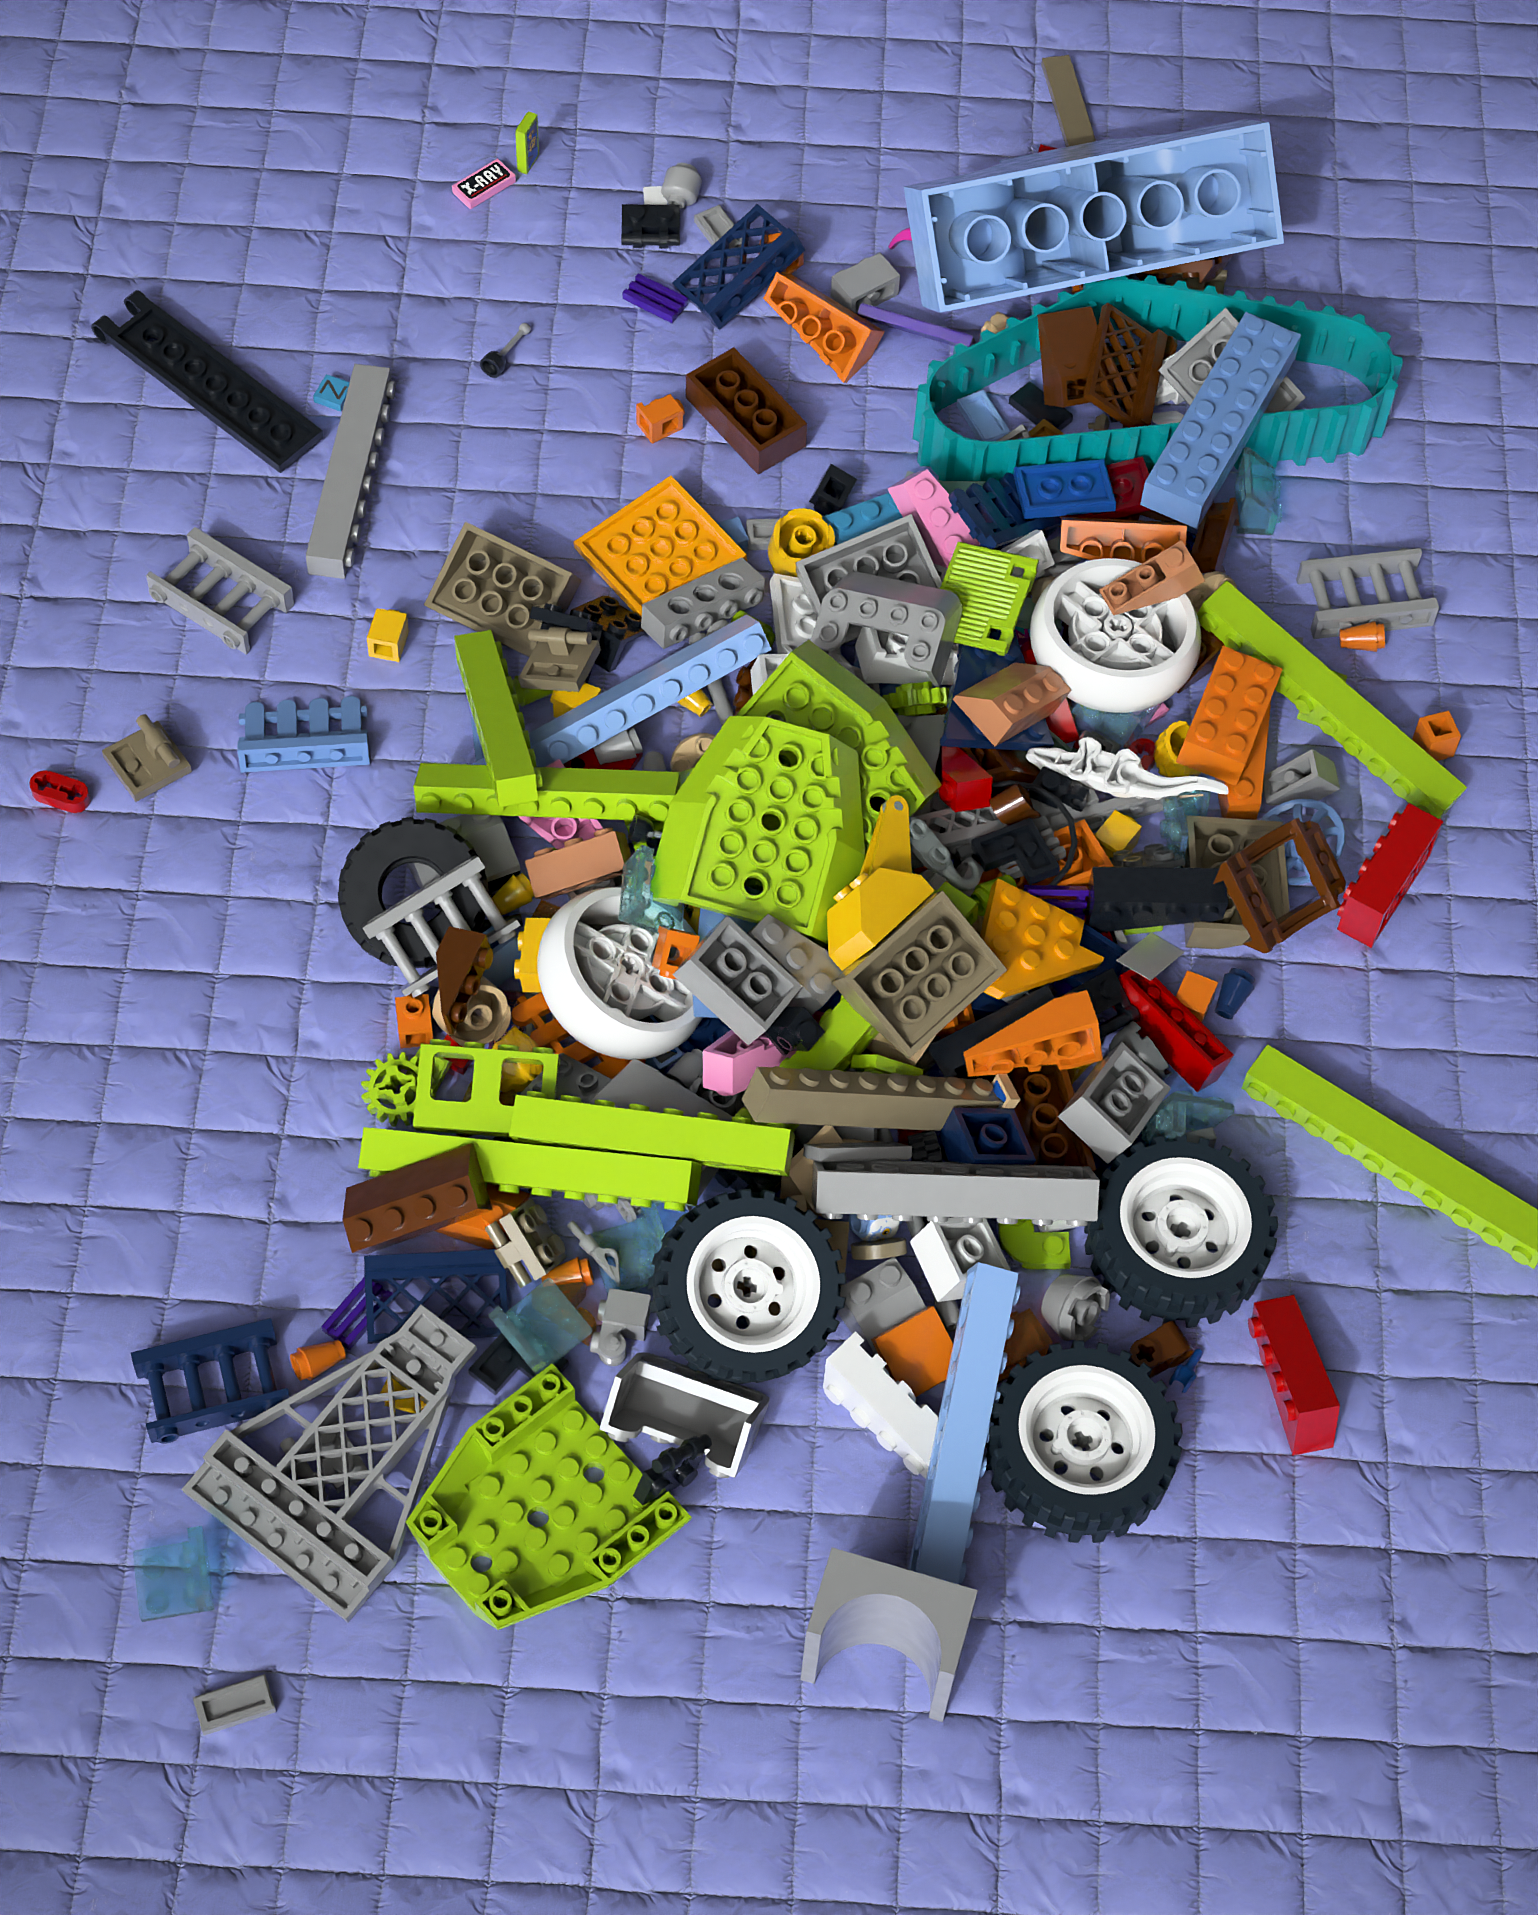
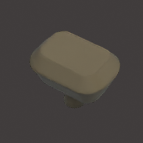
[1088,413,1110,431]

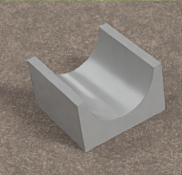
[800,1547,978,1722]

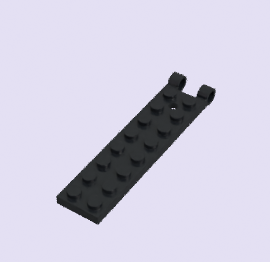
[91,290,323,473]

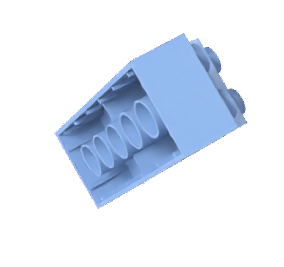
[903,119,1284,313]

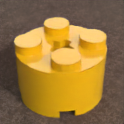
[768,508,835,578]

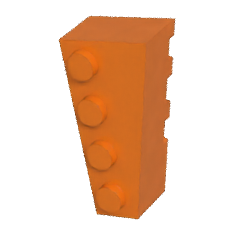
[1215,700,1271,820]

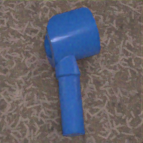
[1169,1349,1203,1393]

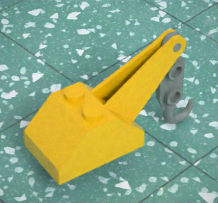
[827,795,980,971]

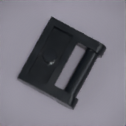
[1058,968,1140,1039]

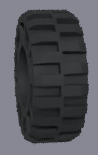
[338,817,489,968]

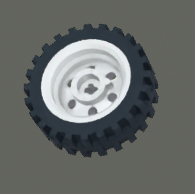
[1084,1134,1278,1328]
[648,1189,847,1384]
[985,1340,1183,1543]

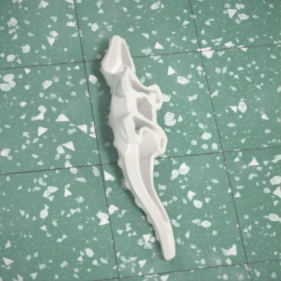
[1026,737,1229,800]

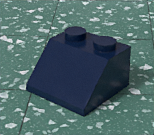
[939,1108,1036,1165]

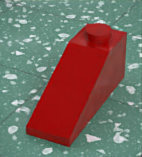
[939,746,993,813]

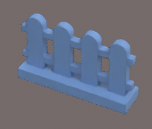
[237,696,370,773]

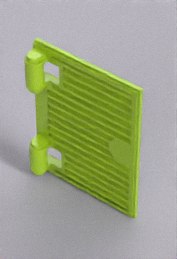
[940,542,1039,656]

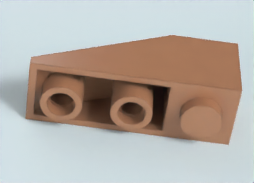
[1099,540,1205,616]

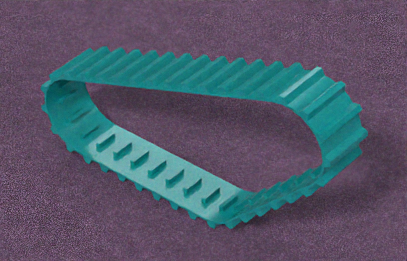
[912,275,1403,481]

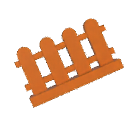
[512,992,646,1079]

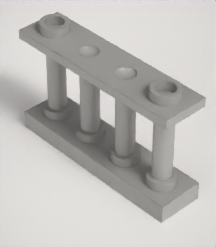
[146,527,294,655]
[1296,548,1439,639]
[361,855,521,997]

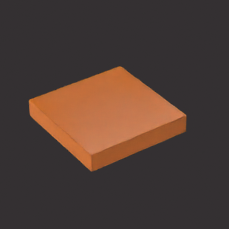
[871,1306,953,1397]

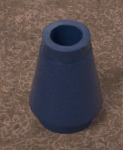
[1215,968,1255,1020]

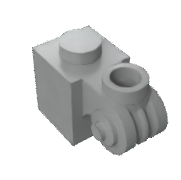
[590,1288,651,1366]

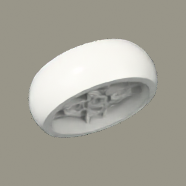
[1030,558,1201,713]
[537,887,703,1060]

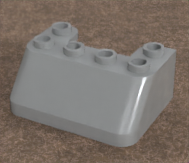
[811,572,962,687]
[599,1353,770,1478]

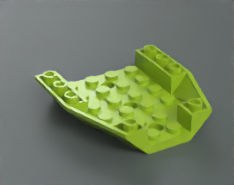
[736,640,942,856]
[645,716,865,949]
[406,1364,692,1630]

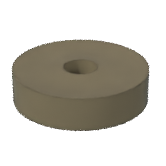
[851,1238,907,1260]

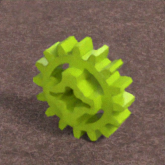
[882,681,949,716]
[361,1052,436,1127]

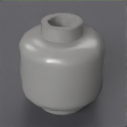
[661,163,702,209]

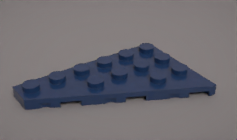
[940,628,1054,751]

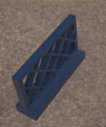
[672,204,805,330]
[364,1249,509,1344]

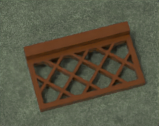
[1083,303,1168,428]

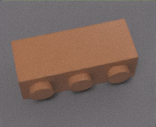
[525,828,636,900]

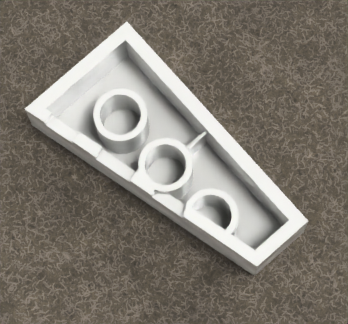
[855,627,959,685]
[823,1331,938,1479]

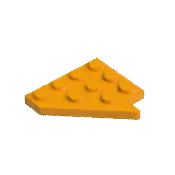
[980,878,1104,999]

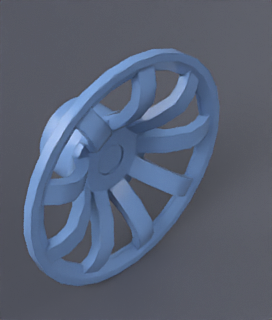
[1261,799,1346,885]

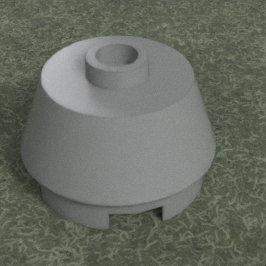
[1041,1274,1110,1342]

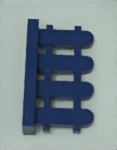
[948,473,1061,551]

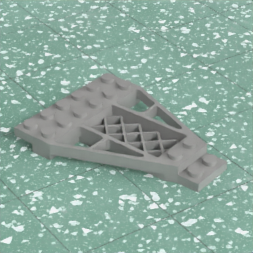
[181,1305,477,1623]

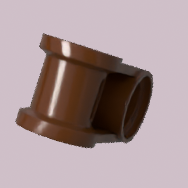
[989,783,1041,826]
[1129,1321,1194,1378]

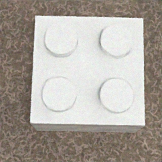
[910,1217,1011,1302]

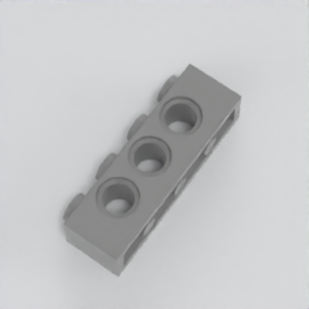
[641,557,765,649]

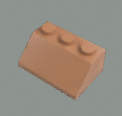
[953,663,1071,747]

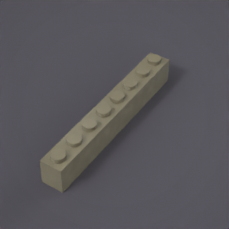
[742,1066,1001,1131]

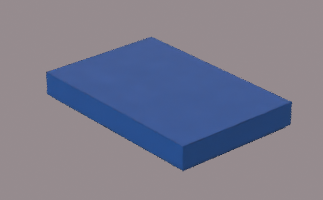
[1013,459,1116,519]

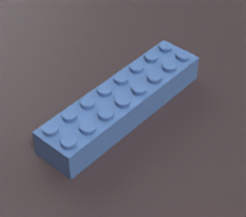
[1140,312,1301,529]

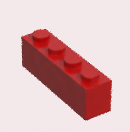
[1112,969,1234,1092]

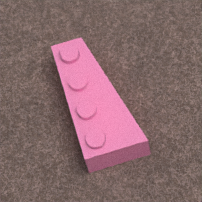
[887,469,980,568]
[703,1011,825,1096]

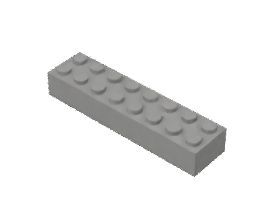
[812,1160,1100,1226]

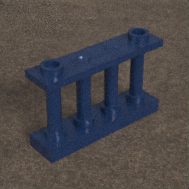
[131,1318,290,1444]

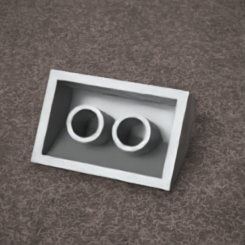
[407,814,521,904]

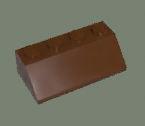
[342,1143,493,1254]

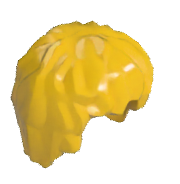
[1154,720,1202,778]
[492,1026,543,1095]

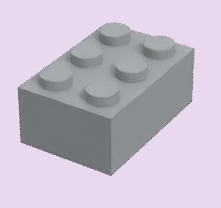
[673,916,803,1045]
[1058,1042,1171,1164]

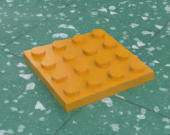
[573,475,747,617]

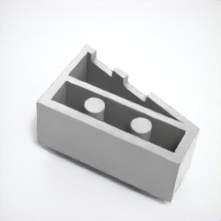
[747,914,849,1015]

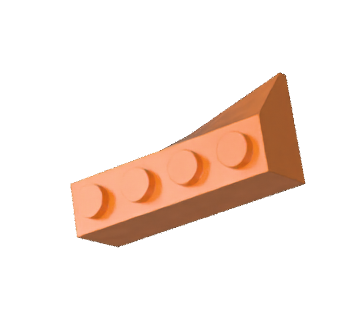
[763,272,885,383]
[1060,517,1187,564]

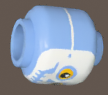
[849,1214,902,1241]

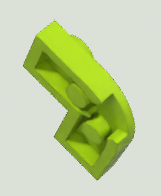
[998,1219,1071,1269]

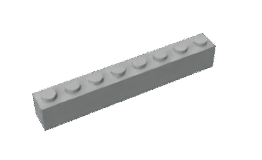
[306,364,396,579]

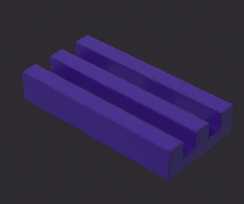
[622,273,688,323]
[1023,885,1090,920]
[321,1278,393,1350]

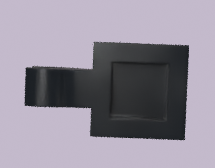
[1029,766,1089,812]

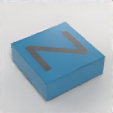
[313,374,350,412]

